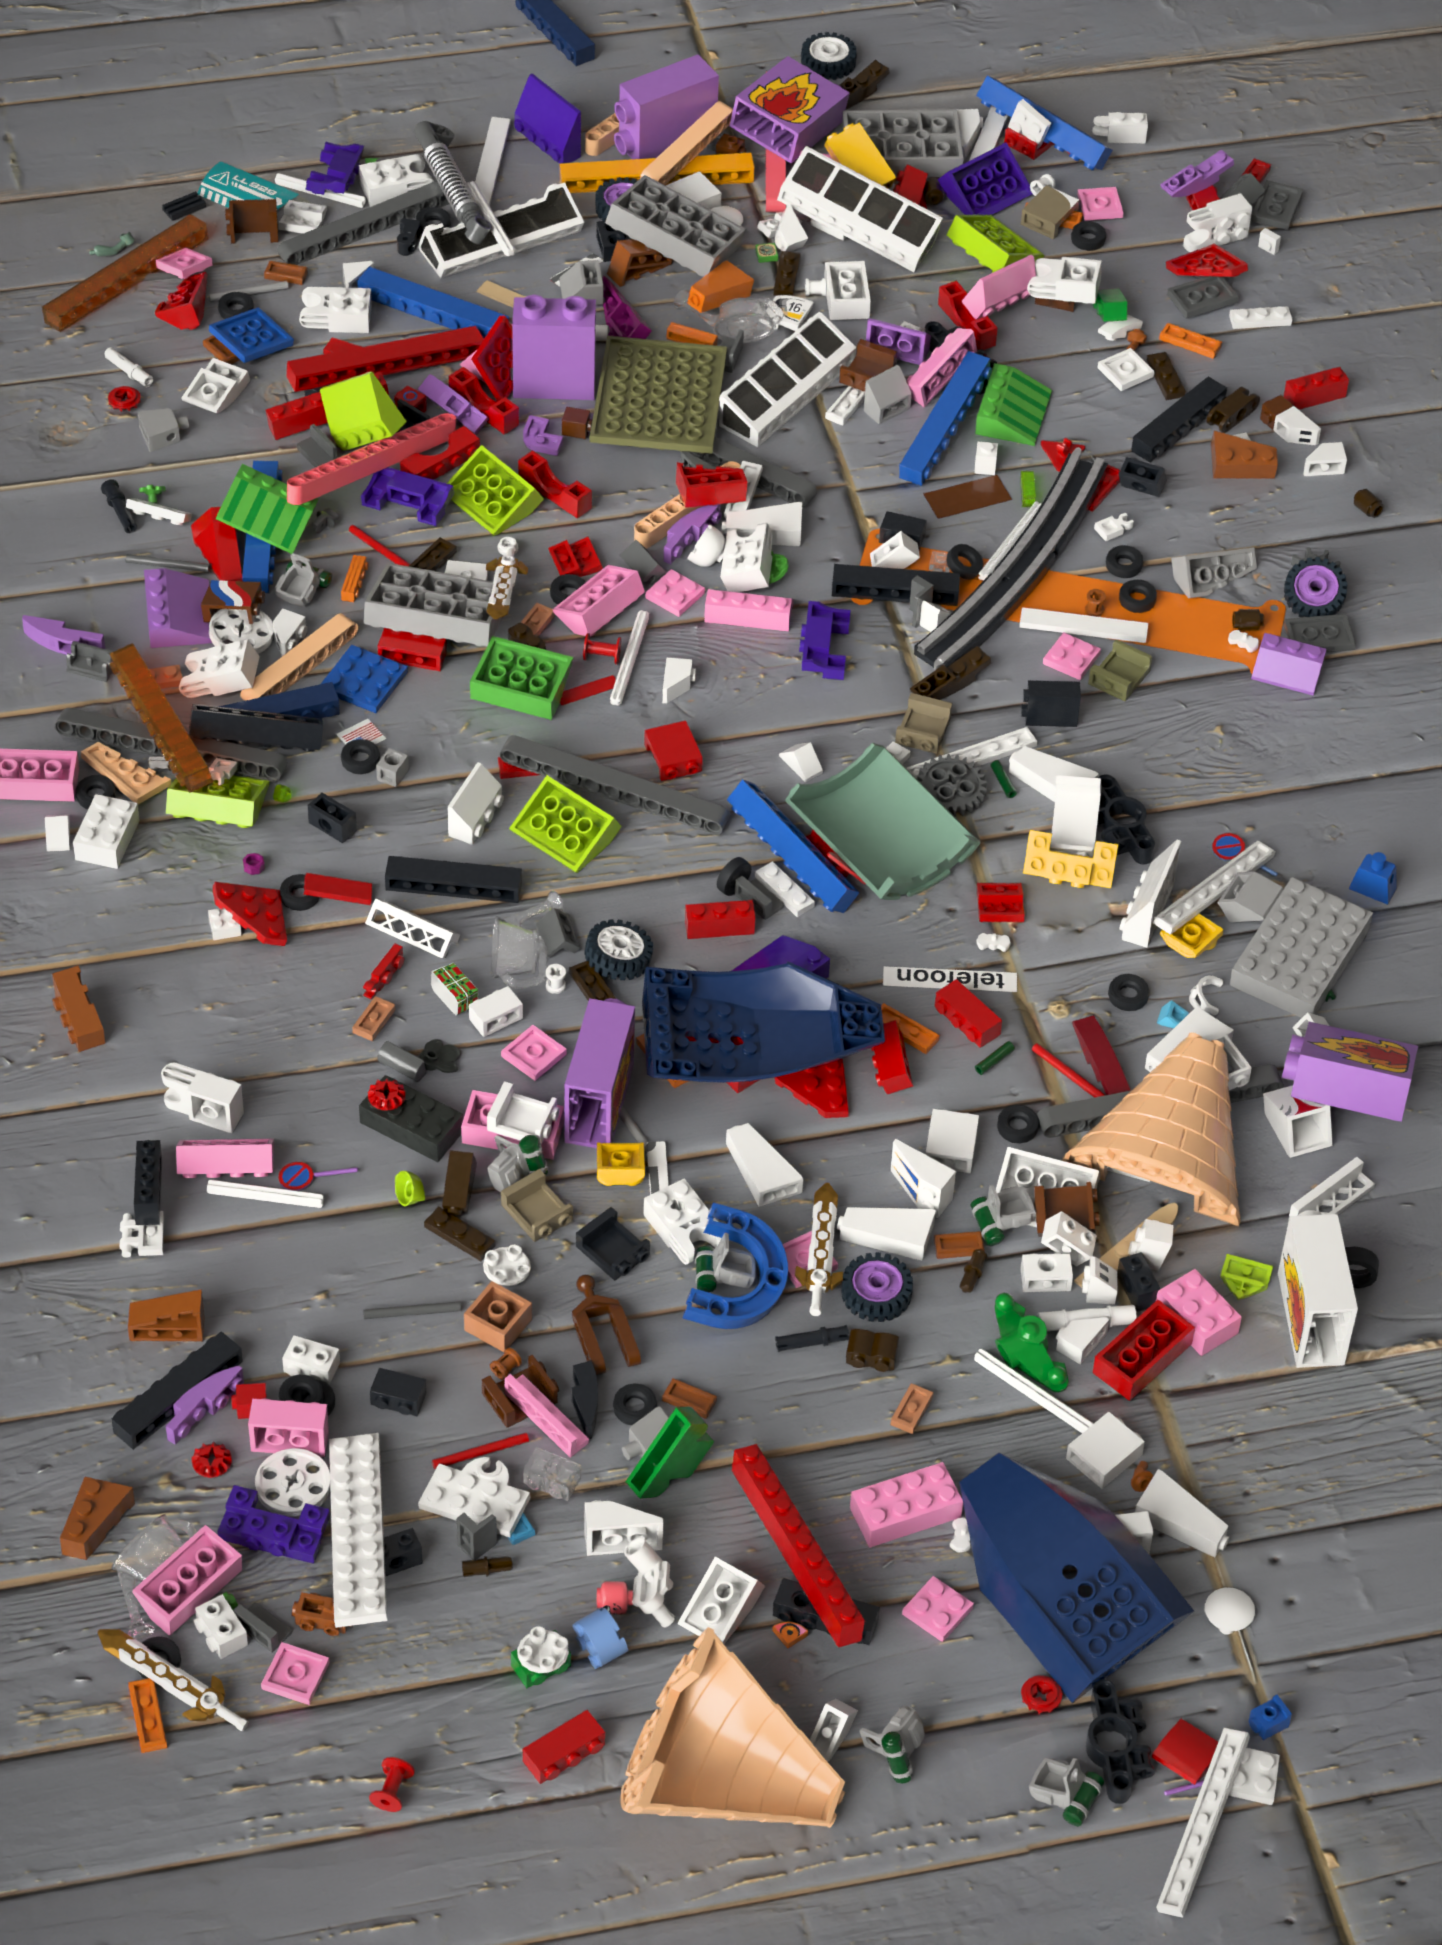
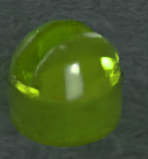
[273,784,292,803]

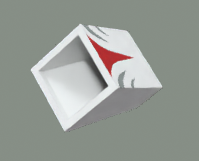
[1263,1085,1332,1158]

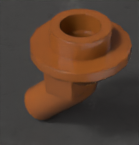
[1126,329,1147,351]
[1131,1461,1154,1492]

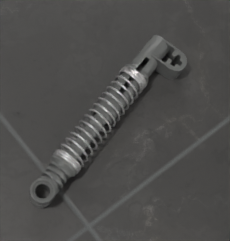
[414,121,492,244]

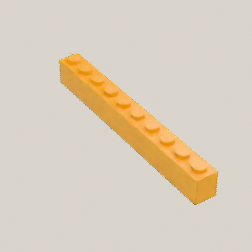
[560,153,754,194]

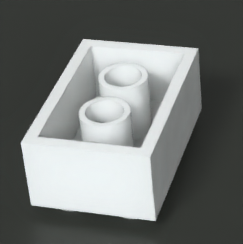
[824,261,871,320]
[73,794,140,869]

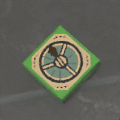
[755,243,778,263]

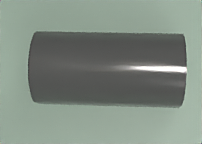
[377,1041,426,1082]

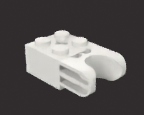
[359,154,434,207]
[1183,193,1252,252]
[1027,257,1102,304]
[299,287,372,333]
[720,523,773,592]
[179,639,260,698]
[161,1063,244,1133]
[644,1178,721,1264]

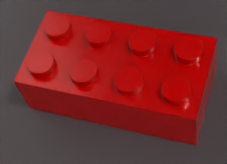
[1092,1300,1195,1401]

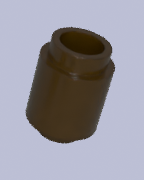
[923,177,944,205]
[1353,489,1384,518]
[1232,609,1264,630]

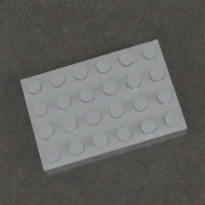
[842,109,964,177]
[605,175,746,277]
[364,563,503,646]
[1230,877,1373,1018]

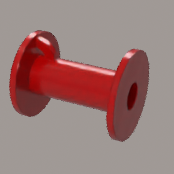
[583,633,622,665]
[369,1757,415,1812]

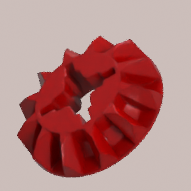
[108,386,141,412]
[368,1078,406,1110]
[192,1441,232,1478]
[1021,1675,1062,1714]

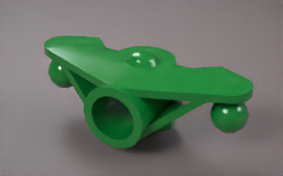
[995,1292,1069,1392]

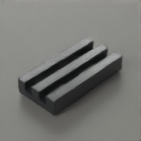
[162,191,206,221]

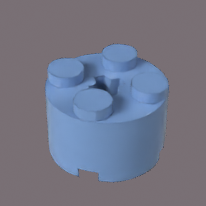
[572,1607,628,1669]

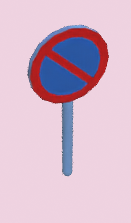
[1212,833,1278,877]

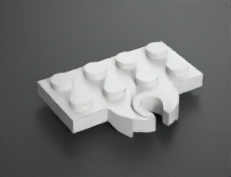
[418,1457,531,1538]

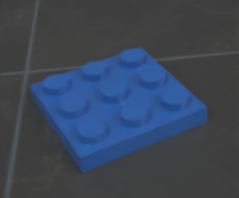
[209,307,294,363]
[321,644,408,713]

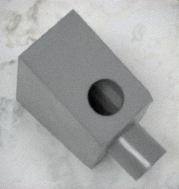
[138,408,189,452]
[622,1406,668,1460]

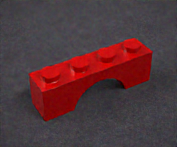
[938,280,998,350]
[449,367,519,435]
[400,426,480,480]
[518,450,592,519]

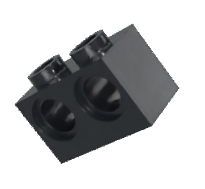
[596,221,628,262]

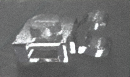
[929,551,950,573]

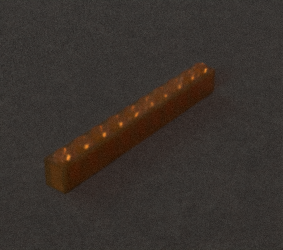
[42,214,209,332]
[109,643,213,793]

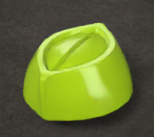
[395,1171,425,1206]

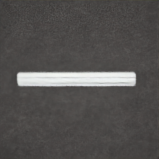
[275,173,366,208]
[207,1180,324,1208]

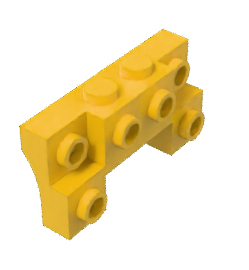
[1023,829,1119,888]

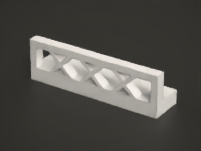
[365,899,461,959]
[1289,1157,1375,1217]

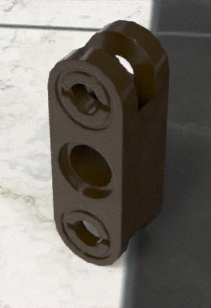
[1206,386,1260,433]

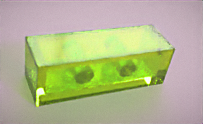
[1020,471,1036,507]

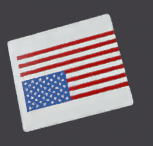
[337,719,386,754]

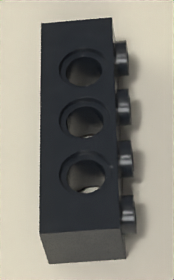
[134,1140,162,1226]
[772,1578,880,1645]

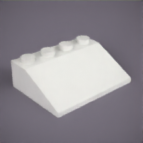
[1120,840,1181,947]
[996,1147,1100,1228]

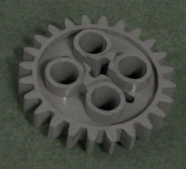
[917,754,987,817]

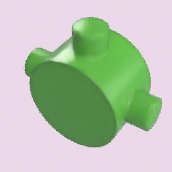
[223,1592,238,1610]

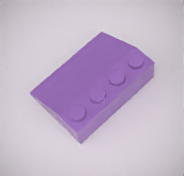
[144,568,212,648]

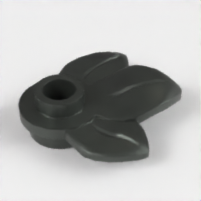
[419,1039,462,1073]

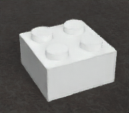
[208,908,241,940]

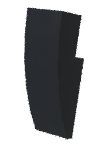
[571,1360,598,1439]

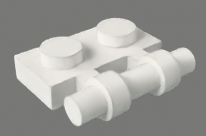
[119,1211,164,1258]

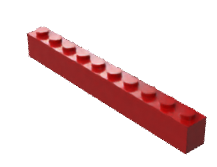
[286,326,484,392]
[732,1444,865,1648]

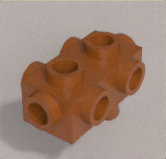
[292,1592,353,1636]

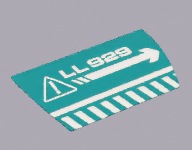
[198,161,299,210]

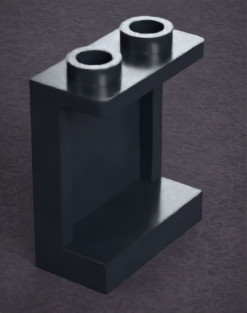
[576,1207,650,1281]

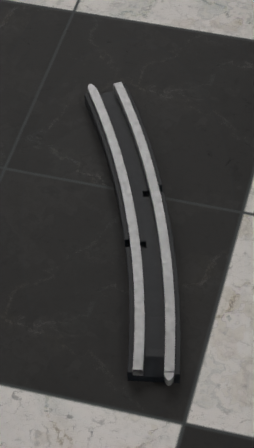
[914,447,1108,670]

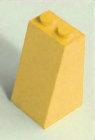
[824,122,896,203]

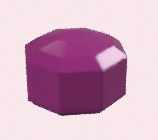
[243,853,265,875]

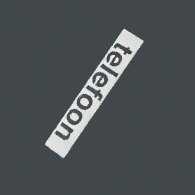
[883,966,1017,992]

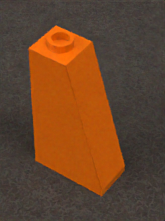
[687,260,754,313]

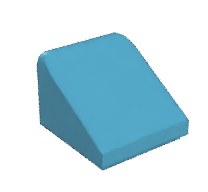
[1157,1000,1189,1028]

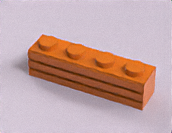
[667,322,718,346]
[341,555,369,602]

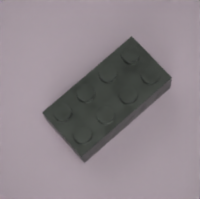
[359,1075,464,1162]

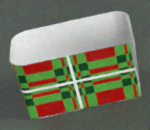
[431,963,478,1015]

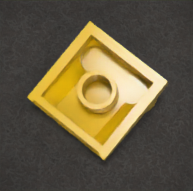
[1160,914,1224,958]
[597,1142,645,1186]

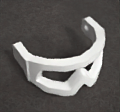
[1189,976,1223,1016]

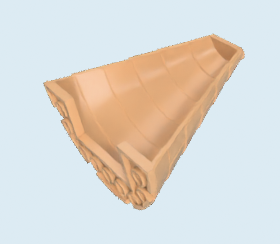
[1062,1033,1241,1226]
[620,1627,845,1828]

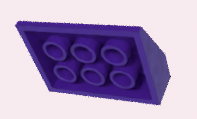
[514,73,581,164]
[938,143,1032,215]
[731,935,830,978]

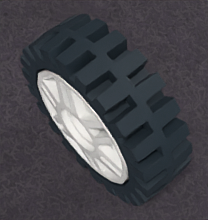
[801,32,857,80]
[584,919,653,981]

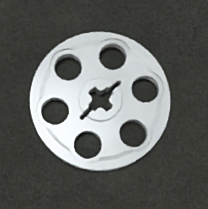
[209,609,273,654]
[255,1448,331,1517]

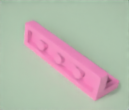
[504,1374,589,1458]

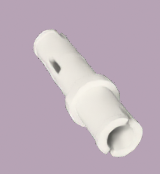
[105,347,153,387]

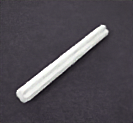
[467,181,515,257]
[979,502,1042,581]
[610,610,649,706]
[974,1349,1094,1433]

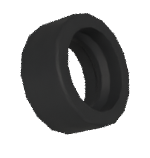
[1345,1246,1379,1288]

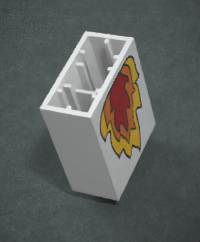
[1278,1210,1358,1368]

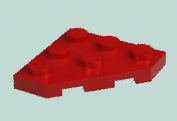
[1166,244,1248,277]
[471,316,513,402]
[212,882,287,946]
[775,1059,849,1118]

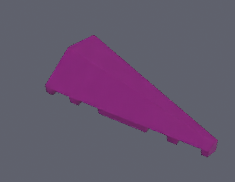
[602,275,652,339]

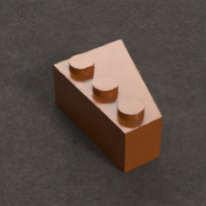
[607,239,673,287]
[1211,431,1278,479]
[52,965,105,1052]
[128,1289,205,1342]
[60,1476,135,1560]

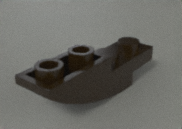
[839,60,890,109]
[910,646,991,700]

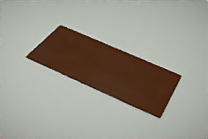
[923,475,1012,519]

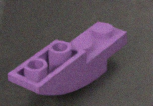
[1160,150,1234,198]
[417,374,489,435]
[664,504,722,565]
[22,615,105,655]
[166,1366,244,1445]

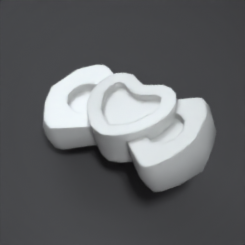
[1228,630,1259,652]
[976,933,1011,952]
[950,1517,971,1552]

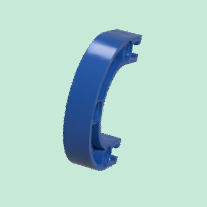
[682,1202,788,1329]

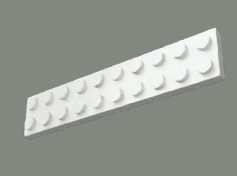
[329,1433,387,1627]

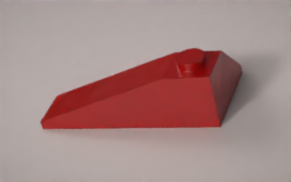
[155,272,207,330]
[191,506,242,581]

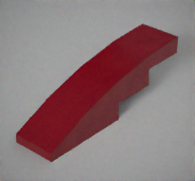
[1072,1015,1131,1095]

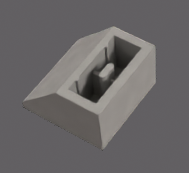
[559,260,603,305]
[864,365,912,424]
[1217,871,1284,922]

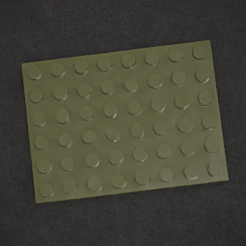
[590,336,727,454]

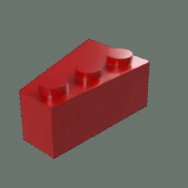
[676,462,747,508]

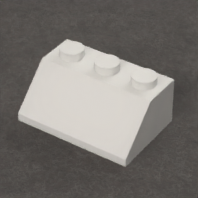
[448,762,504,845]

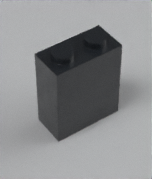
[1021,680,1081,727]

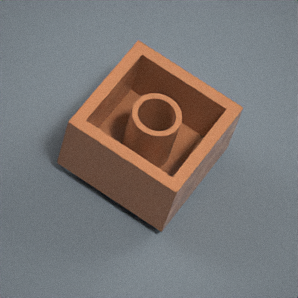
[464,1281,532,1352]

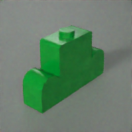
[625,1407,714,1499]

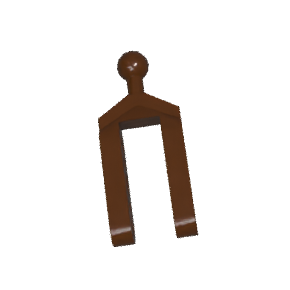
[572,1274,641,1375]

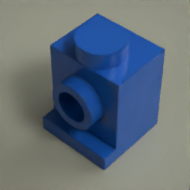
[1249,1695,1292,1740]

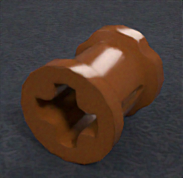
[1085,589,1106,617]
[490,1348,522,1380]

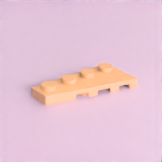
[81,742,171,804]

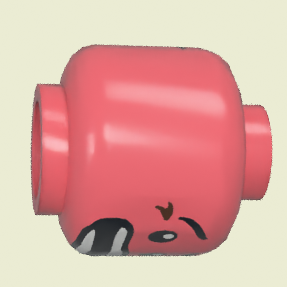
[597,1581,633,1614]

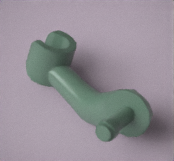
[89,232,134,257]

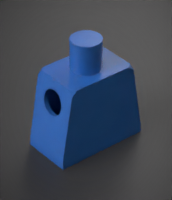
[1349,852,1397,905]

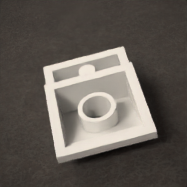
[182,358,250,414]

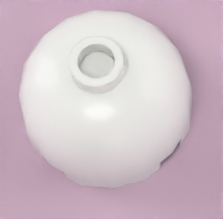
[687,524,725,567]

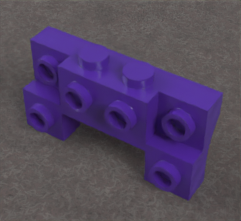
[305,142,364,195]
[361,467,454,526]
[799,601,851,680]
[217,1485,330,1564]

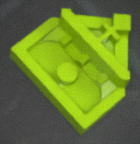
[1220,1254,1273,1300]

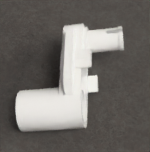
[624,1537,675,1627]

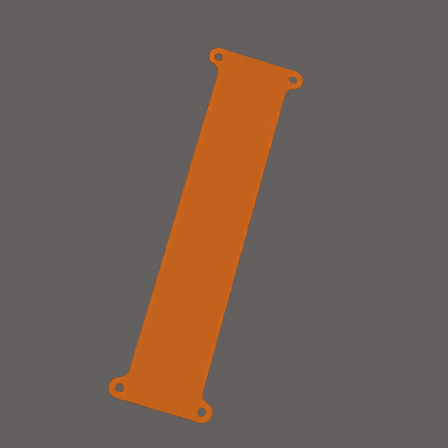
[851,529,1286,674]

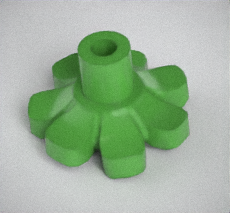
[139,485,166,503]

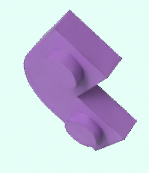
[523,415,563,456]

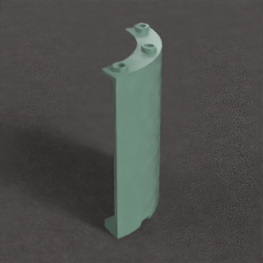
[785,743,981,900]

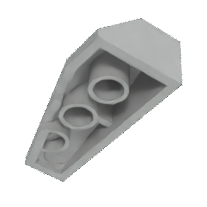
[1171,547,1257,598]

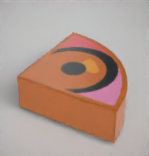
[772,1622,808,1649]

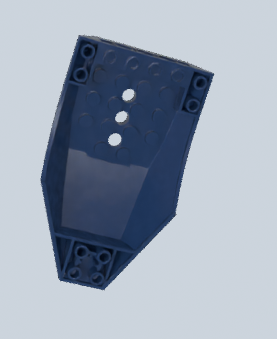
[642,961,885,1083]
[959,1453,1194,1704]

